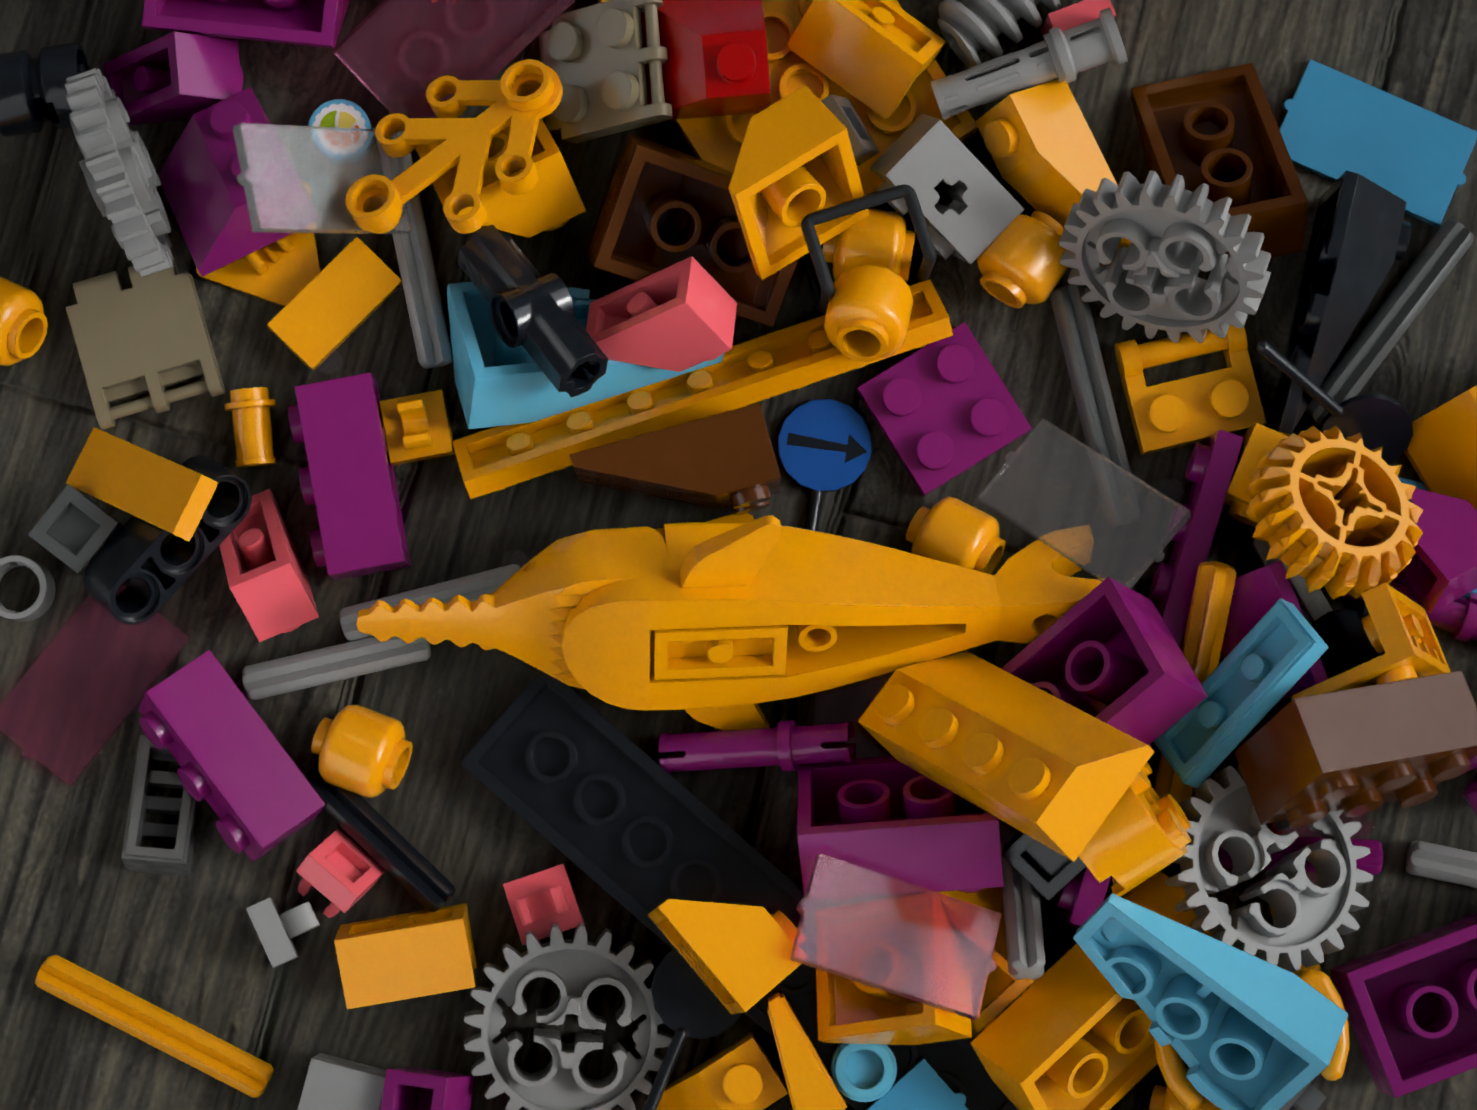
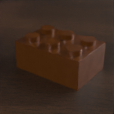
[1234,670,1477,828]

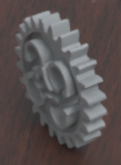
[65,68,174,277]
[1059,170,1271,343]
[1165,765,1373,972]
[464,922,673,1110]

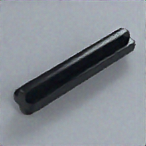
[305,764,455,913]

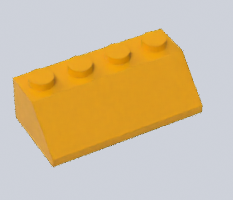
[858,651,1154,862]
[970,871,1213,1110]

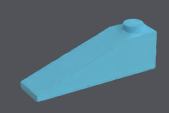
[447,282,724,429]
[1073,893,1348,1110]

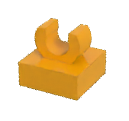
[380,389,455,466]

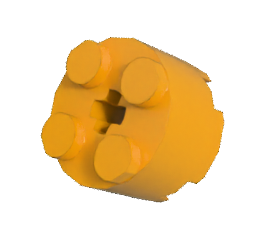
[1079,762,1191,897]

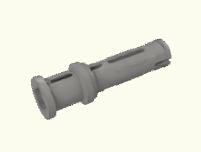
[930,7,1128,120]

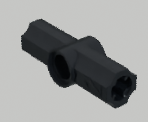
[458,225,608,397]

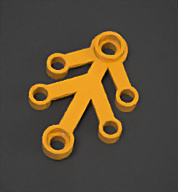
[345,59,563,234]

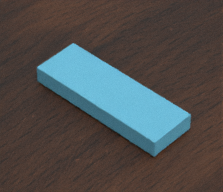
[1153,598,1329,788]

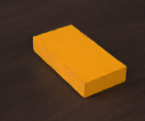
[267,237,402,372]

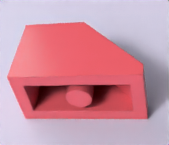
[585,256,737,372]
[219,488,319,642]

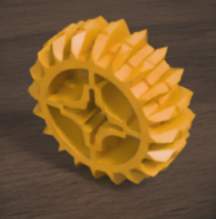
[1245,426,1423,600]

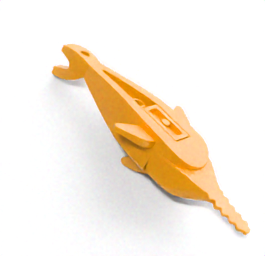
[356,513,1104,731]

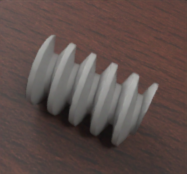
[937,0,1062,69]

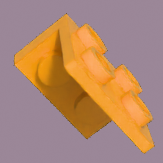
[1291,583,1451,700]

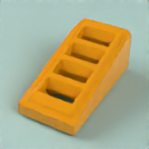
[767,992,847,1110]

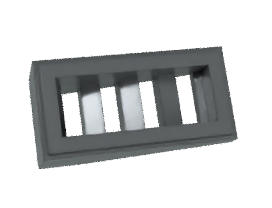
[121,735,199,876]

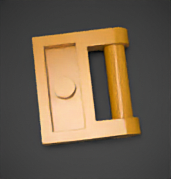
[1114,325,1266,455]

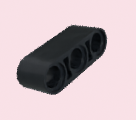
[83,455,252,625]

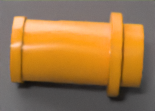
[224,387,276,467]

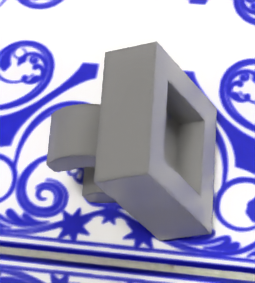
[246,897,320,968]

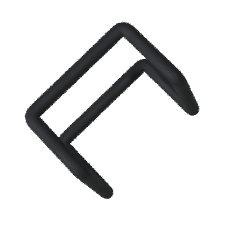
[800,184,937,315]

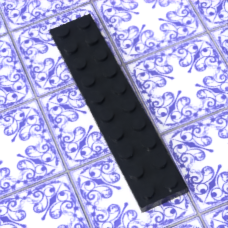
[460,671,1018,1110]

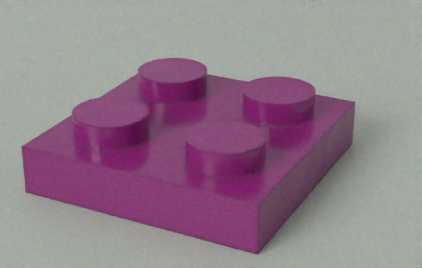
[857,322,1032,497]

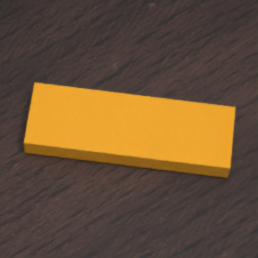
[65,427,218,542]

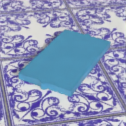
[1279,59,1477,227]

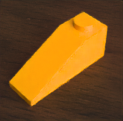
[975,79,1131,266]

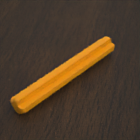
[1154,561,1237,804]
[35,955,274,1098]

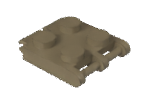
[538,0,673,143]
[65,260,225,430]

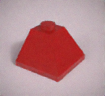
[641,0,771,120]

